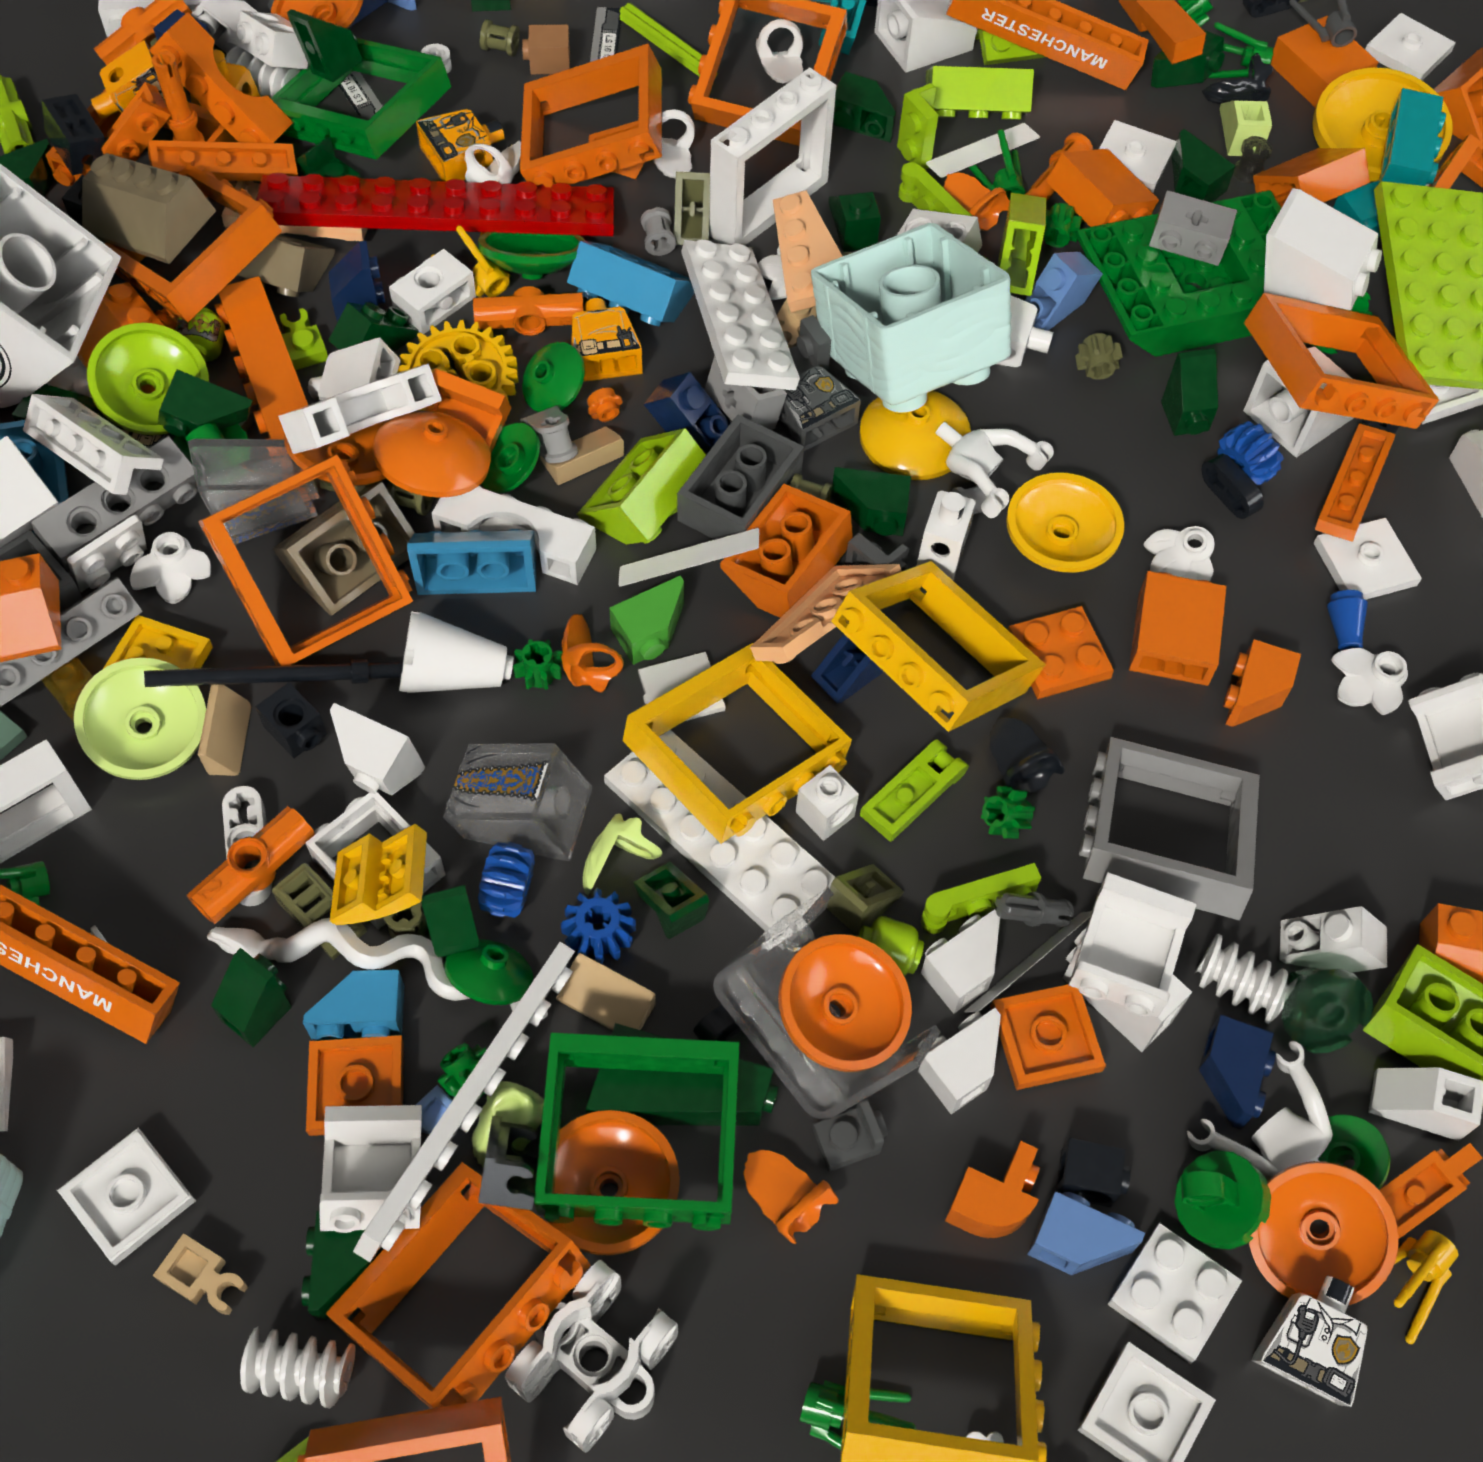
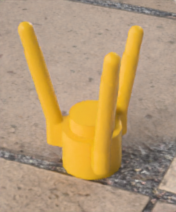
[430,225,510,297]
[1393,1230,1459,1344]

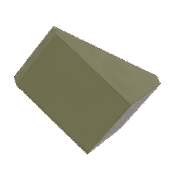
[674,172,710,245]
[827,864,904,937]

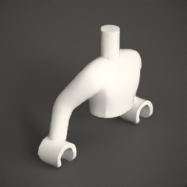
[935,422,1054,518]
[1187,1041,1333,1181]

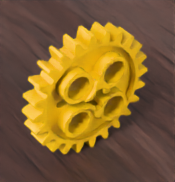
[397,320,519,411]

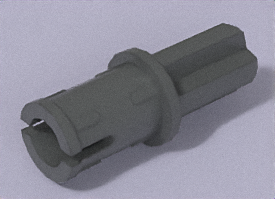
[994,892,1074,927]

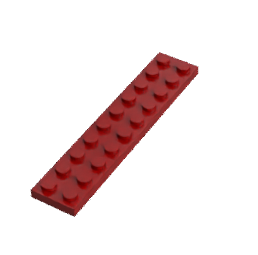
[256,173,614,237]

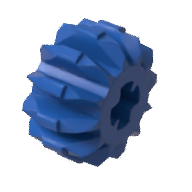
[1217,421,1284,485]
[477,842,535,918]
[561,888,636,964]

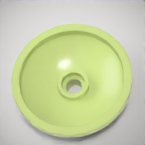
[74,658,206,780]

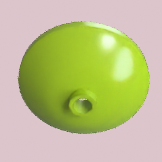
[87,323,209,435]

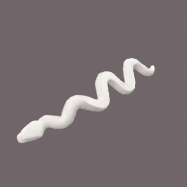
[207,918,548,1021]

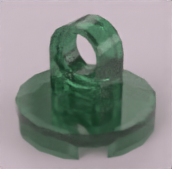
[1281,967,1374,1054]

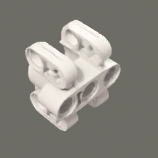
[505,1260,678,1453]

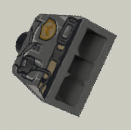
[779,366,861,451]

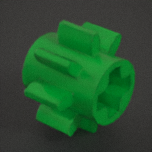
[1178,0,1213,27]
[1044,203,1082,248]
[513,639,562,690]
[981,786,1035,839]
[437,1043,487,1098]

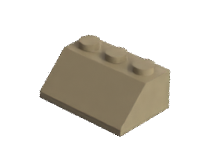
[272,482,415,615]

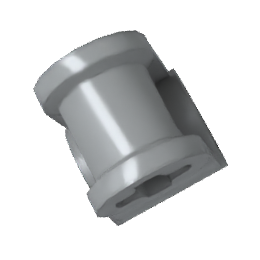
[520,406,578,464]

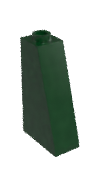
[586,1023,779,1126]

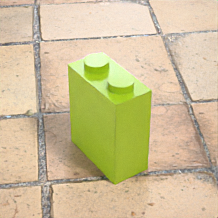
[998,193,1046,296]

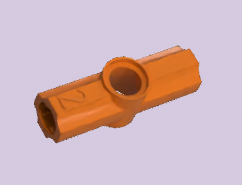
[94,0,192,65]
[473,286,584,336]
[187,806,315,924]

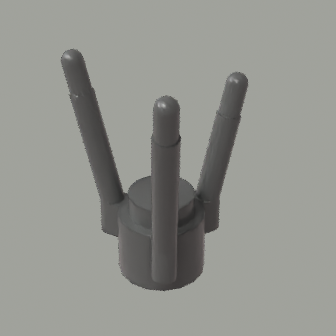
[1289,0,1357,47]

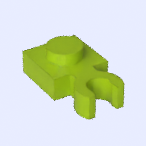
[280,308,328,370]

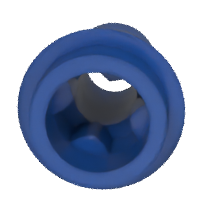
[1327,590,1368,651]

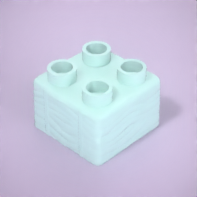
[811,223,1012,413]

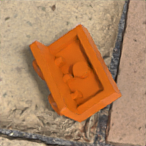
[101,82,171,161]

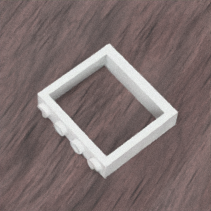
[709,67,836,246]

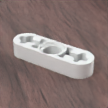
[222,786,272,906]

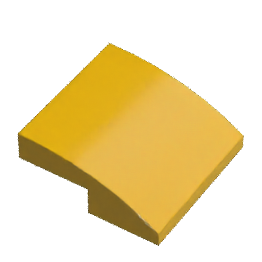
[330,824,427,925]

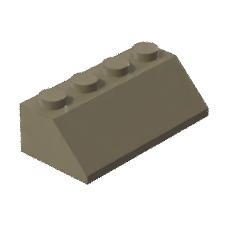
[82,153,216,264]

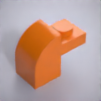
[945,1141,1040,1238]

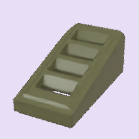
[272,863,367,960]

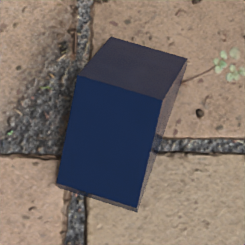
[811,634,884,703]

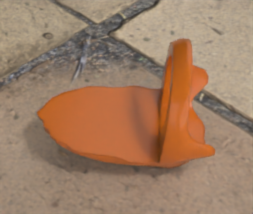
[943,172,1010,231]
[561,614,624,693]
[743,1150,839,1244]

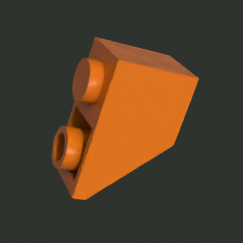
[1223,639,1301,727]

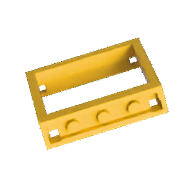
[831,561,1046,732]
[622,643,852,844]
[840,1274,1047,1462]

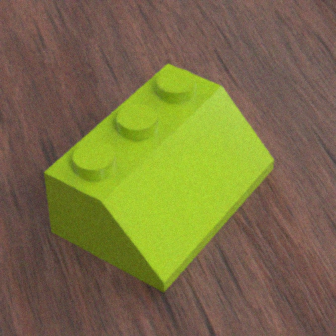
[926,66,1034,120]
[577,428,706,545]
[1363,944,1483,1081]

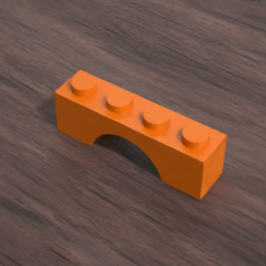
[149,12,293,143]

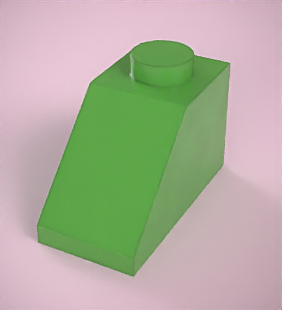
[609,576,684,665]

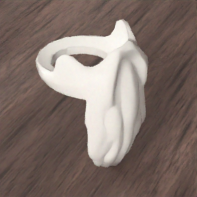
[756,19,803,84]
[651,109,695,179]
[465,141,521,184]

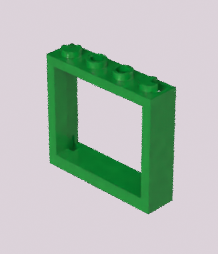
[271,38,452,160]
[534,1033,739,1231]

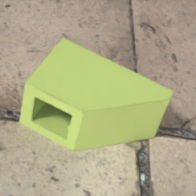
[1220,101,1272,157]

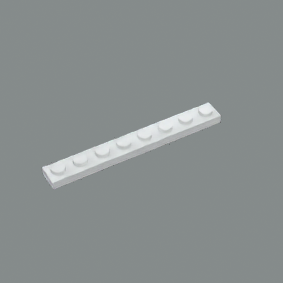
[353,942,575,1262]

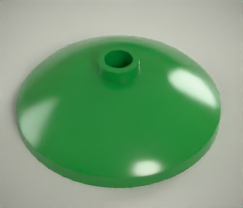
[478,232,585,280]

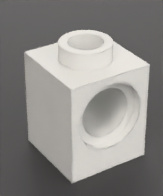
[796,765,859,841]

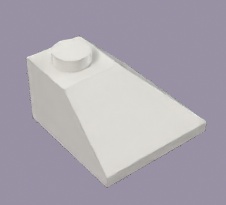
[330,703,425,795]

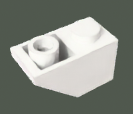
[191,0,258,54]
[1280,906,1387,973]
[921,909,1000,1014]
[918,1008,1001,1114]
[1368,1068,1483,1141]

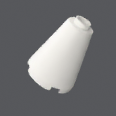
[399,611,514,693]

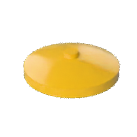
[1312,68,1453,182]

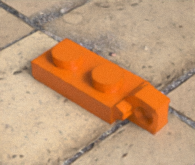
[1380,1143,1483,1239]

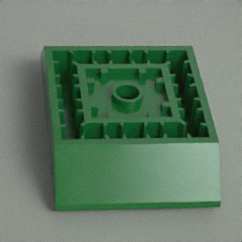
[1076,190,1281,357]

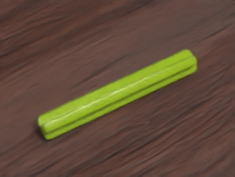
[619,3,718,79]

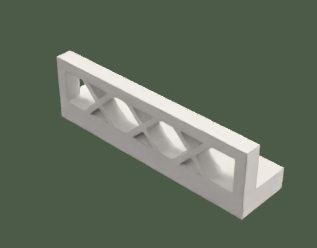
[23,394,164,495]

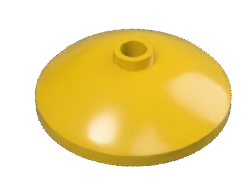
[859,391,971,480]
[1006,473,1124,573]

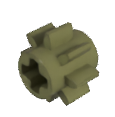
[1075,333,1123,380]

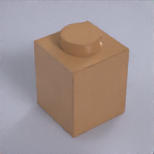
[522,25,570,74]

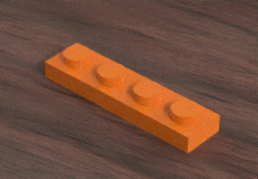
[147,140,298,181]
[1315,423,1396,542]

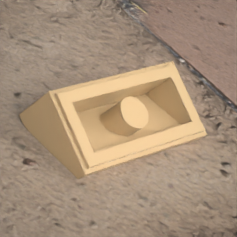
[540,426,624,486]
[198,685,251,776]
[556,953,656,1031]

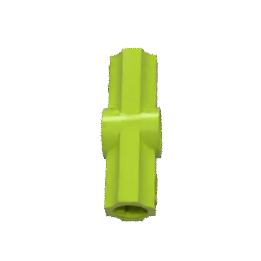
[0,74,34,154]

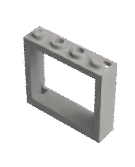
[1079,737,1260,920]

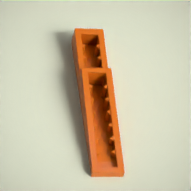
[1118,0,1206,64]

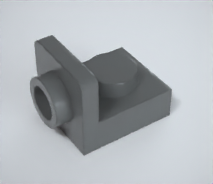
[789,315,831,374]
[845,533,909,571]
[812,1098,888,1172]

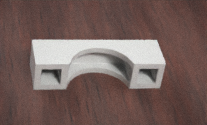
[278,364,442,454]
[431,486,596,585]

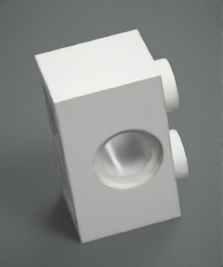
[389,249,476,334]

